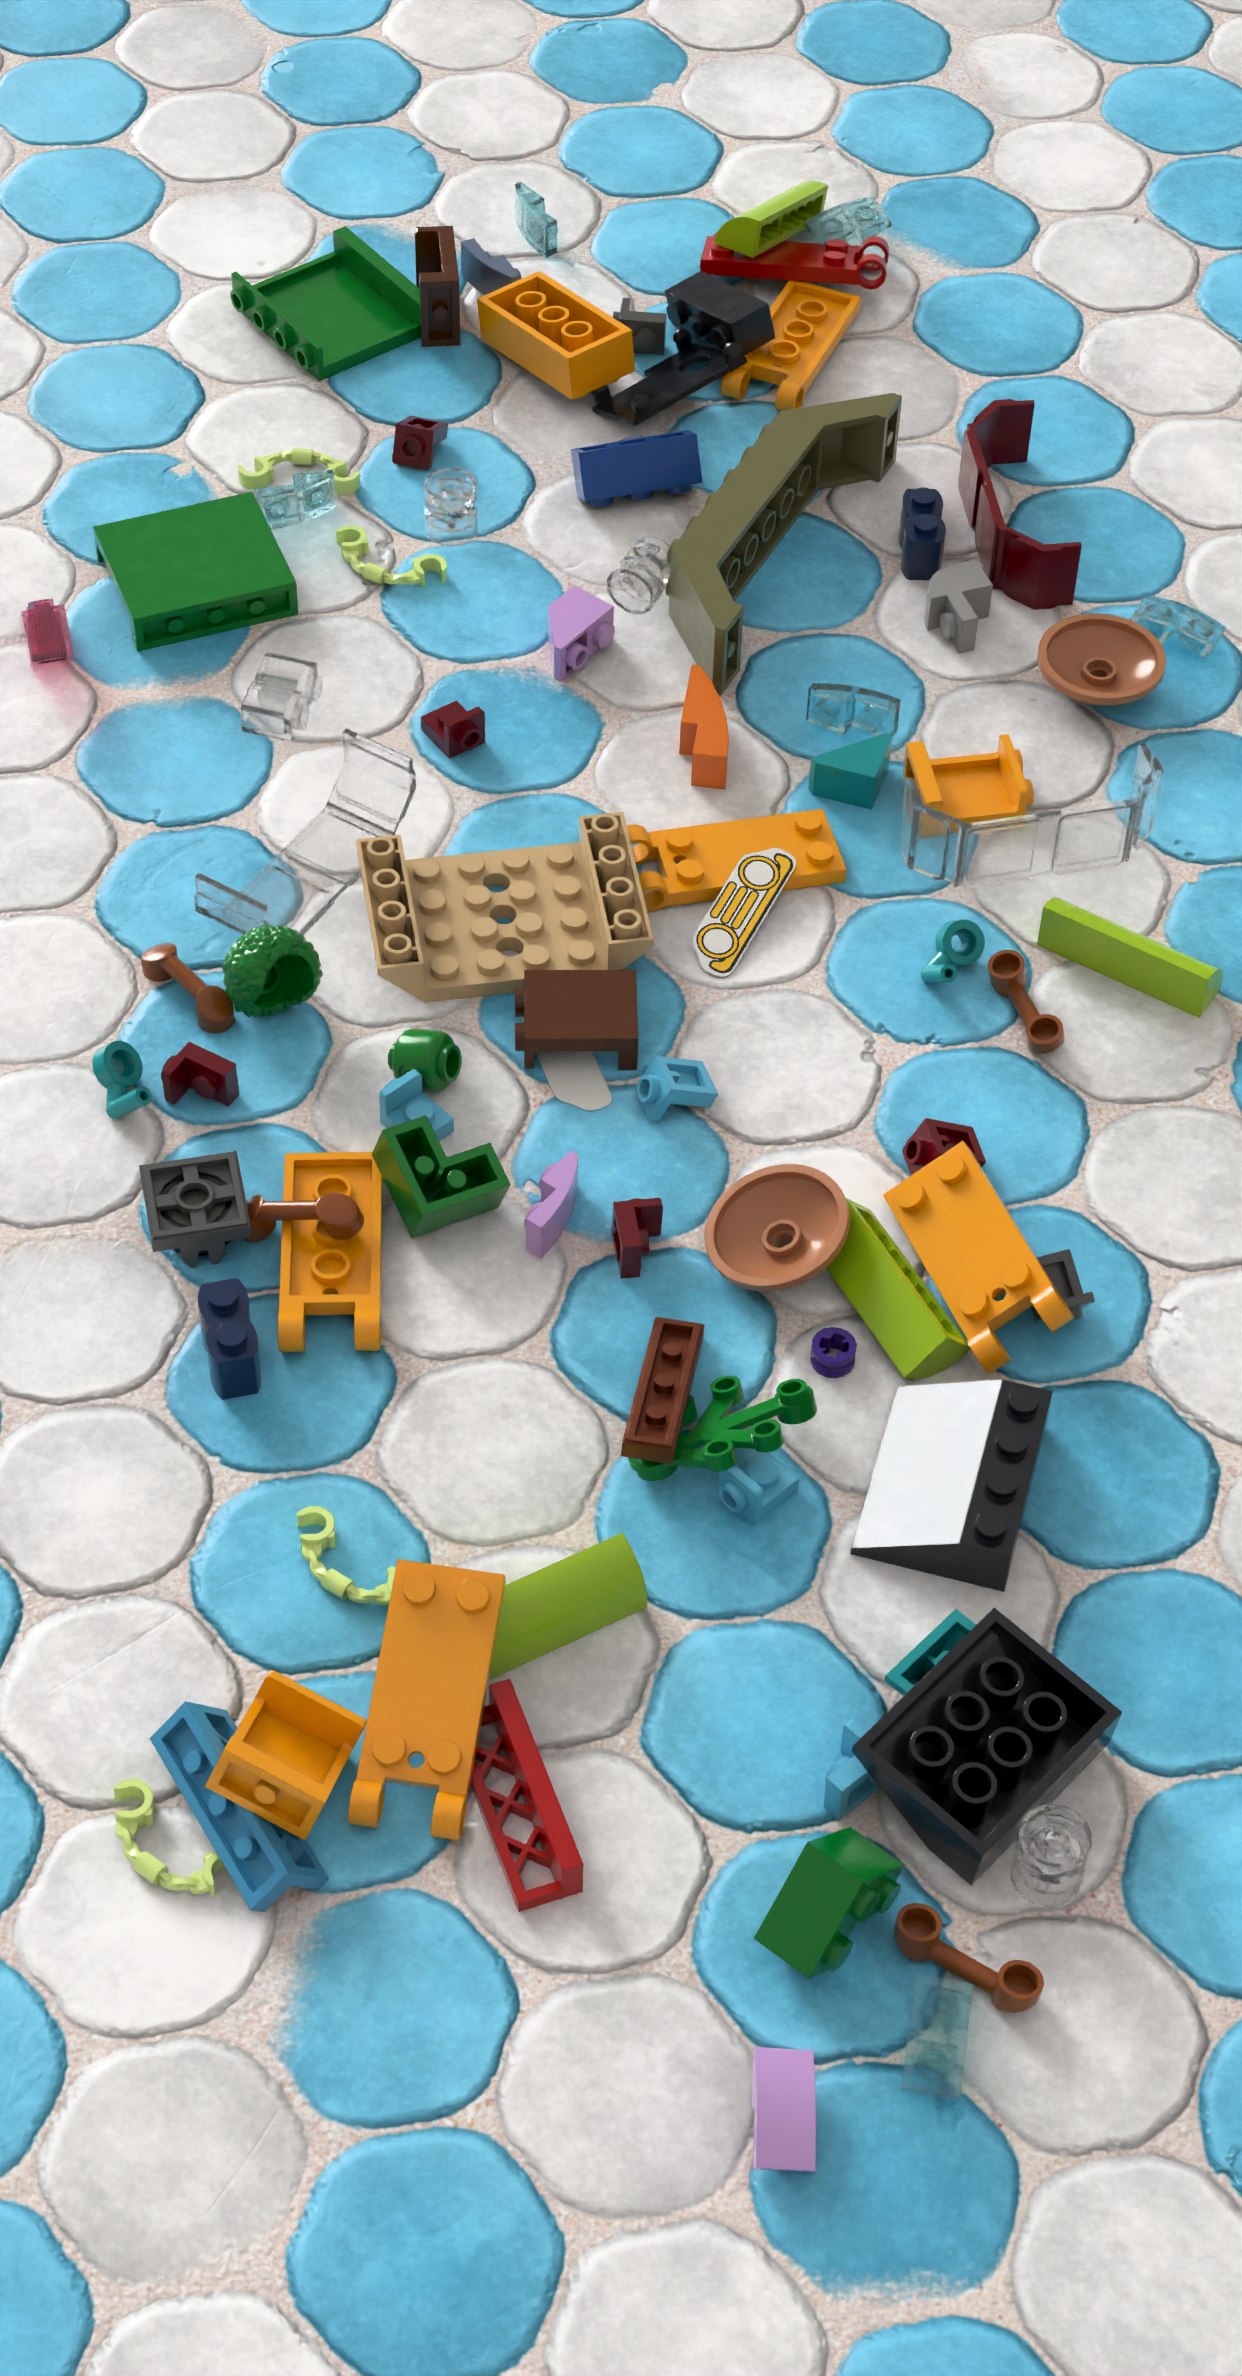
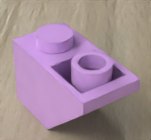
[548,585,615,682]

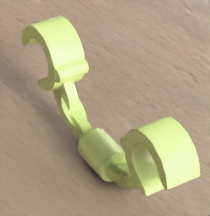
[238,448,360,494]
[336,525,447,587]
[296,1506,396,1605]
[114,1779,225,1896]

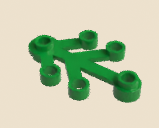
[628,1376,817,1481]

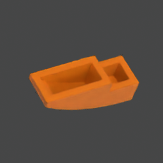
[679,665,729,789]

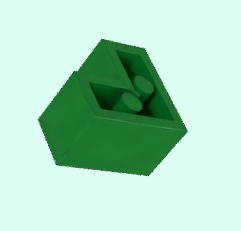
[372,1115,511,1238]
[754,1827,905,1979]

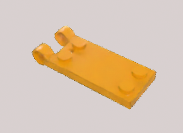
[721,280,861,411]
[627,809,847,912]
[883,1141,1074,1374]
[278,1152,382,1352]
[348,1559,506,1841]

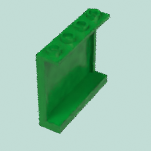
[230,226,421,381]
[93,492,298,652]

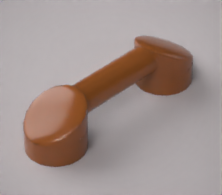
[141,943,235,1034]
[988,950,1065,1054]
[243,1193,364,1242]
[894,1903,1044,2013]

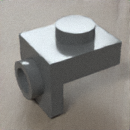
[613,298,667,355]
[1031,1249,1095,1321]

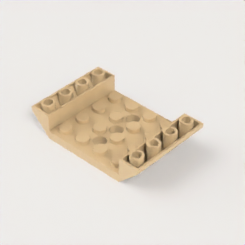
[356,812,654,1002]

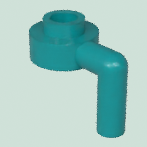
[921,920,985,983]
[92,1041,152,1119]

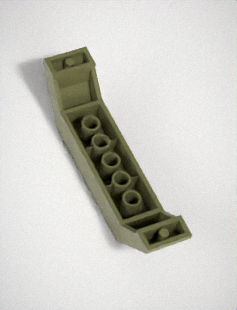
[665,393,902,695]

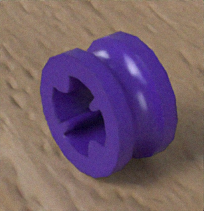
[810,1327,857,1378]

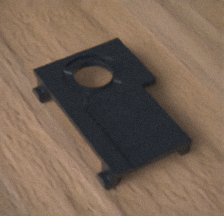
[591,329,747,426]

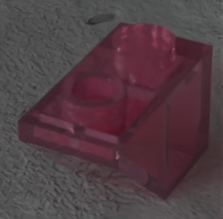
[19,599,74,666]

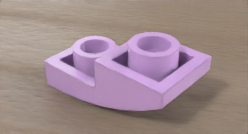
[524,1150,578,1259]
[751,2047,816,2172]

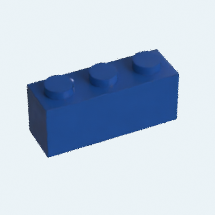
[571,430,703,507]

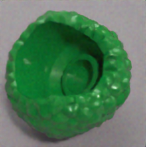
[222,925,323,1017]

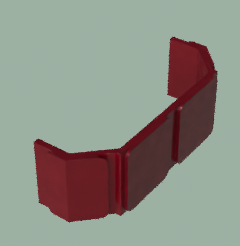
[958,399,1082,610]

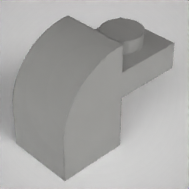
[924,559,993,653]

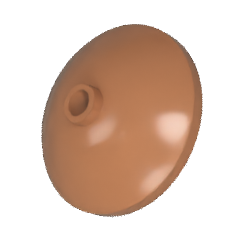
[1037,613,1166,706]
[704,1164,850,1292]

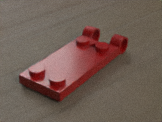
[700,233,890,290]

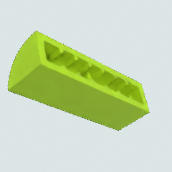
[714,181,828,258]
[1037,897,1223,1018]
[826,1197,971,1380]
[489,1532,647,1680]

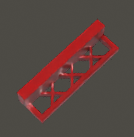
[470,1679,583,1912]

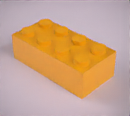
[477,271,635,400]

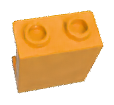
[903,734,1034,835]
[205,1670,367,1840]

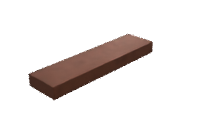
[621,1317,705,1464]

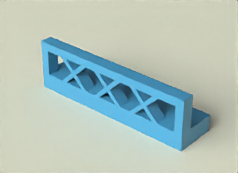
[149,1701,329,1912]

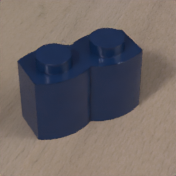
[899,488,946,580]
[198,1278,261,1400]

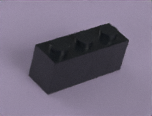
[665,271,775,356]

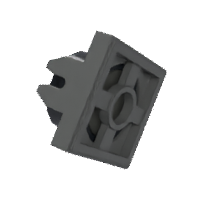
[139,1151,252,1268]

